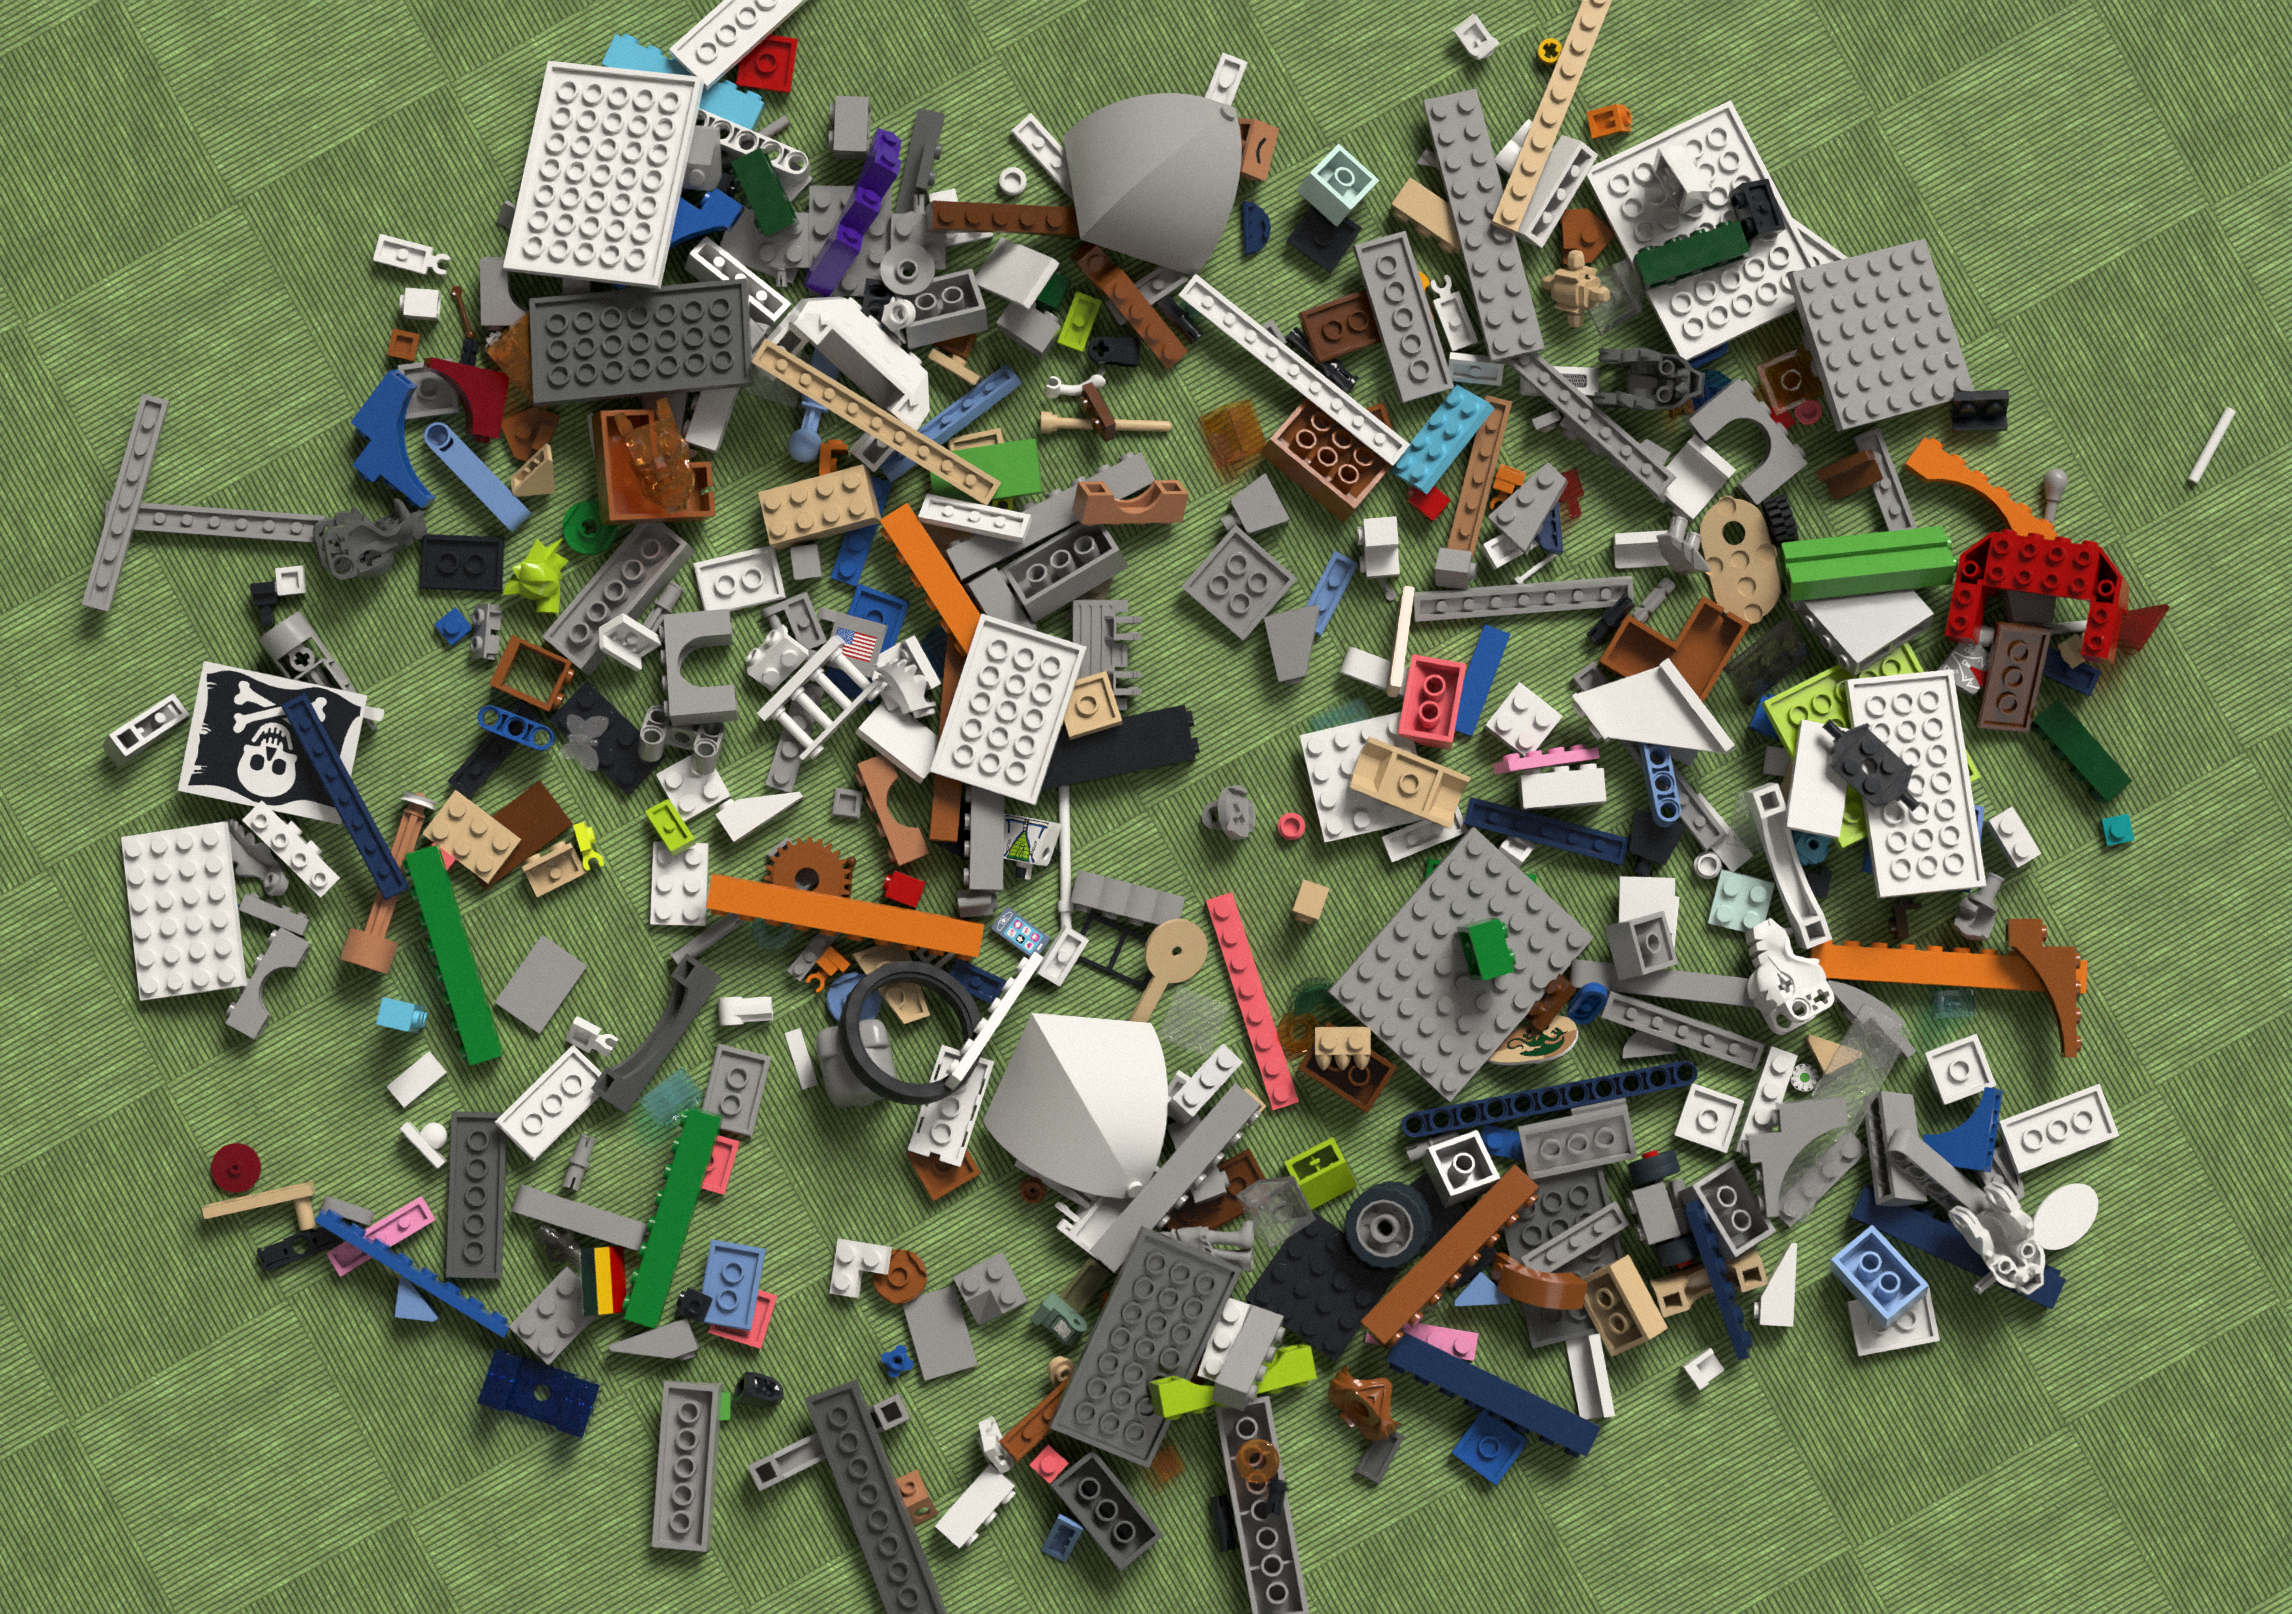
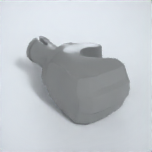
[1954,872,2004,942]

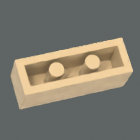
[1391,177,1461,254]

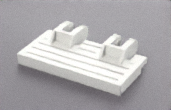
[1054,1165,1160,1260]

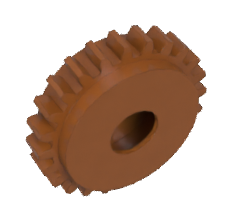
[764,836,852,897]

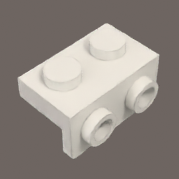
[599,613,661,672]
[746,624,809,692]

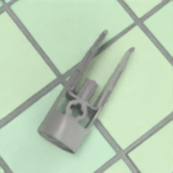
[259,611,378,730]

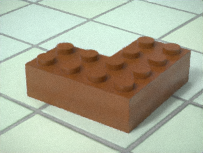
[591,409,716,525]
[1597,596,1750,703]

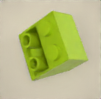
[1283,1137,1358,1211]

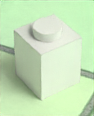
[399,288,442,321]

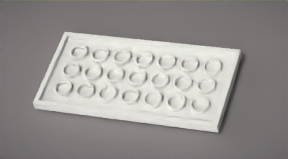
[1844,669,1986,899]

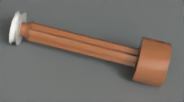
[339,790,439,975]

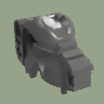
[1594,347,1705,410]
[313,498,428,580]

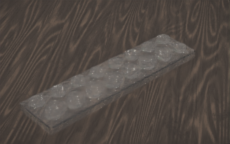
[1755,1003,1912,1224]

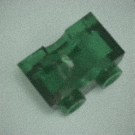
[1290,977,1342,1016]

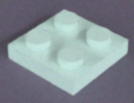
[1707,869,1775,932]

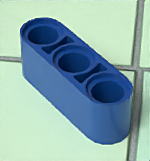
[477,705,556,752]

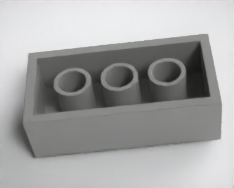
[1002,522,1128,623]

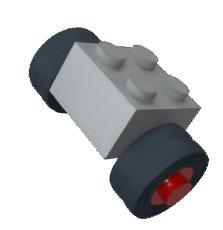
[1625,1149,1701,1268]

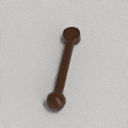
[451,286,476,340]
[845,856,857,898]

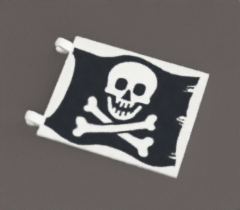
[178,661,384,825]

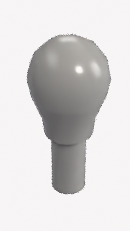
[2044,468,2068,522]

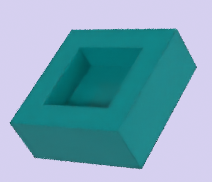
[2100,813,2134,846]

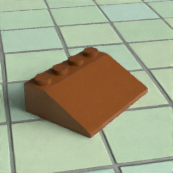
[1260,398,1392,523]

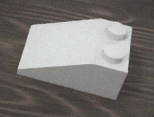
[1652,145,1712,215]

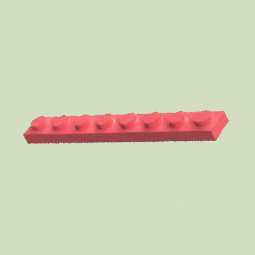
[1206,892,1299,1110]

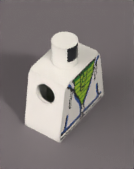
[1003,814,1062,880]

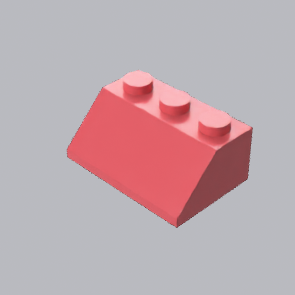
[1398,654,1466,750]

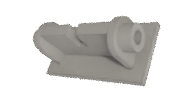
[470,603,502,660]

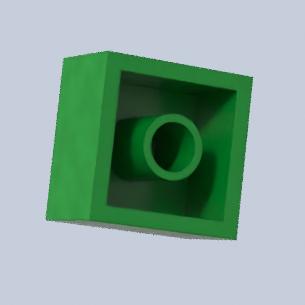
[1457,918,1516,981]

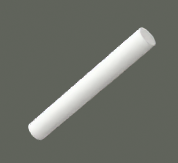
[2188,407,2236,484]

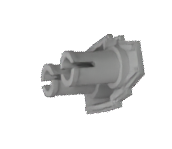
[1656,516,1711,576]

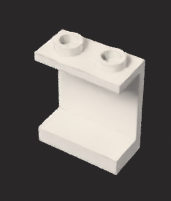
[1651,434,1736,522]

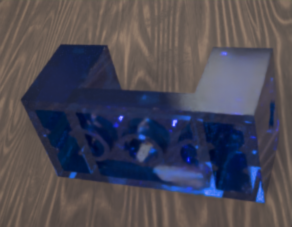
[477,1349,604,1438]

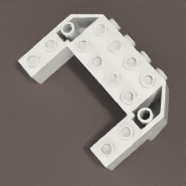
[751,297,930,472]

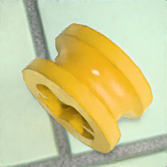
[1537,38,1562,65]

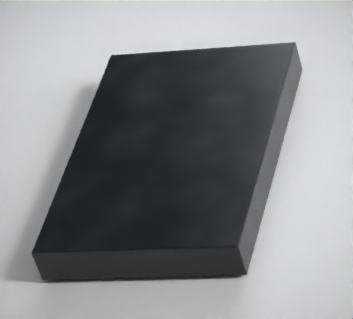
[420,534,505,593]

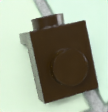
[1888,898,1922,940]

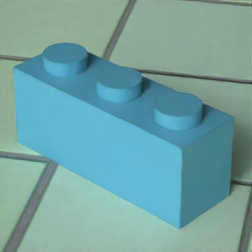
[376,997,428,1033]

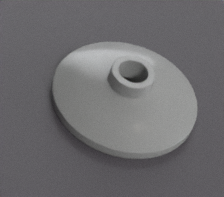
[880,243,935,296]

